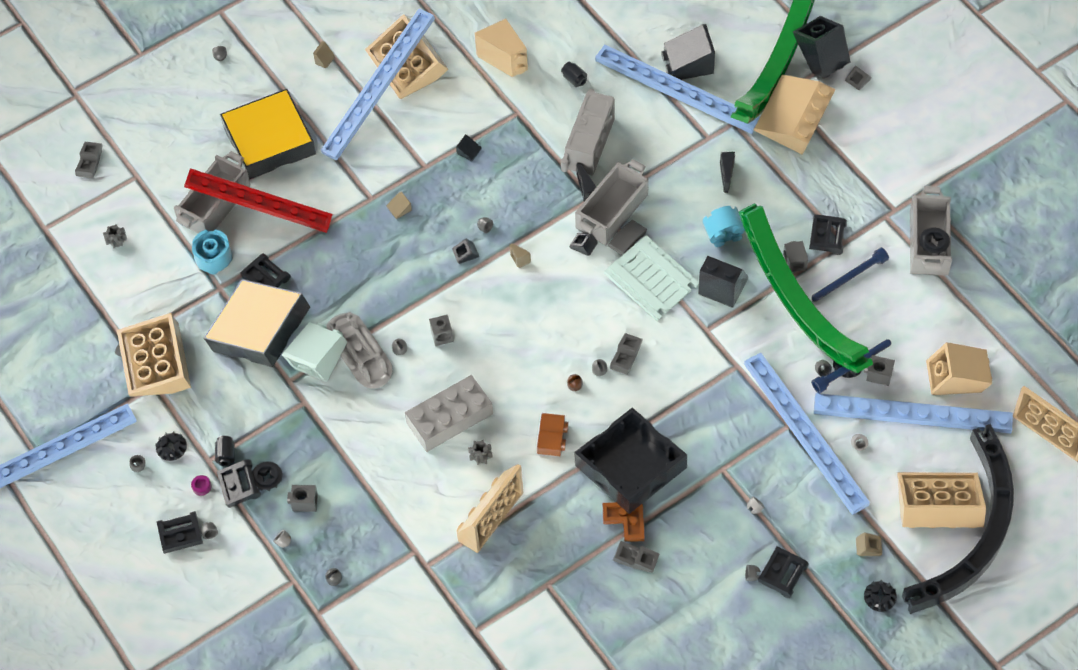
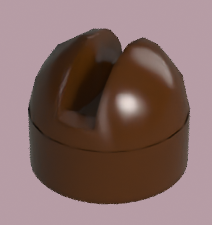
[567,374,583,391]

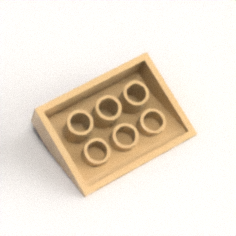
[365,14,449,99]
[754,75,836,155]
[117,313,191,397]
[1013,386,1078,462]
[457,464,523,553]
[897,472,986,528]

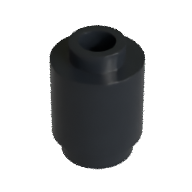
[561,61,587,87]
[215,436,235,466]

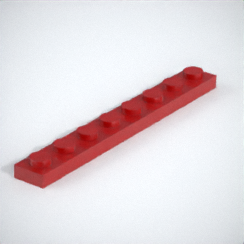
[184,168,333,233]

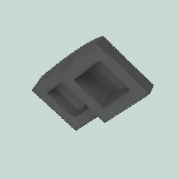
[75,142,103,178]
[608,220,647,255]
[610,333,643,375]
[612,541,660,572]

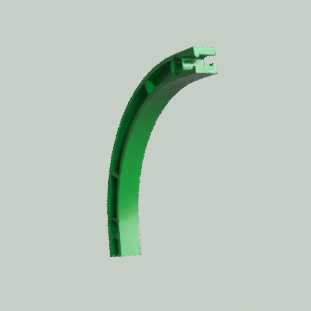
[731,0,815,124]
[738,203,873,373]

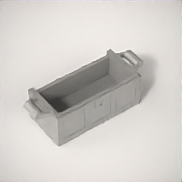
[561,89,615,176]
[174,151,250,233]
[575,159,649,246]
[910,186,952,275]

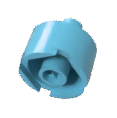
[702,206,745,247]
[192,230,233,275]

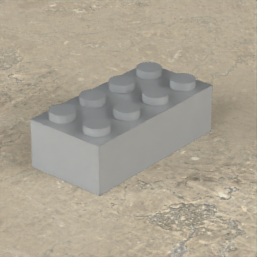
[405,375,493,452]

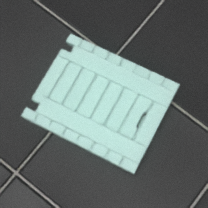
[604,235,699,321]

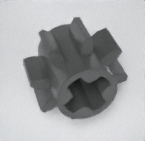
[103,224,127,248]
[468,440,493,465]

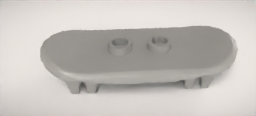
[326,312,392,389]

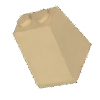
[475,19,528,77]
[926,342,992,395]

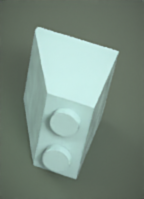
[282,322,347,382]

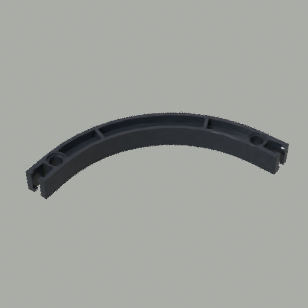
[902,424,1014,614]

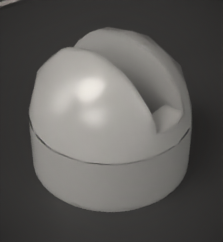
[851,434,868,451]
[747,496,765,514]
[273,530,291,547]

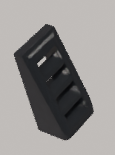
[720,151,735,193]
[576,163,596,201]

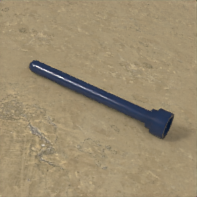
[811,247,889,302]
[811,339,892,394]

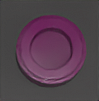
[191,475,212,496]

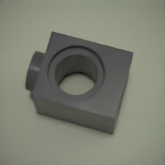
[783,241,808,272]
[429,314,454,346]
[864,355,895,386]
[287,485,318,512]

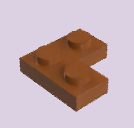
[602,502,645,542]

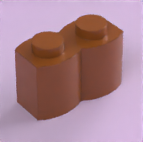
[537,413,569,456]

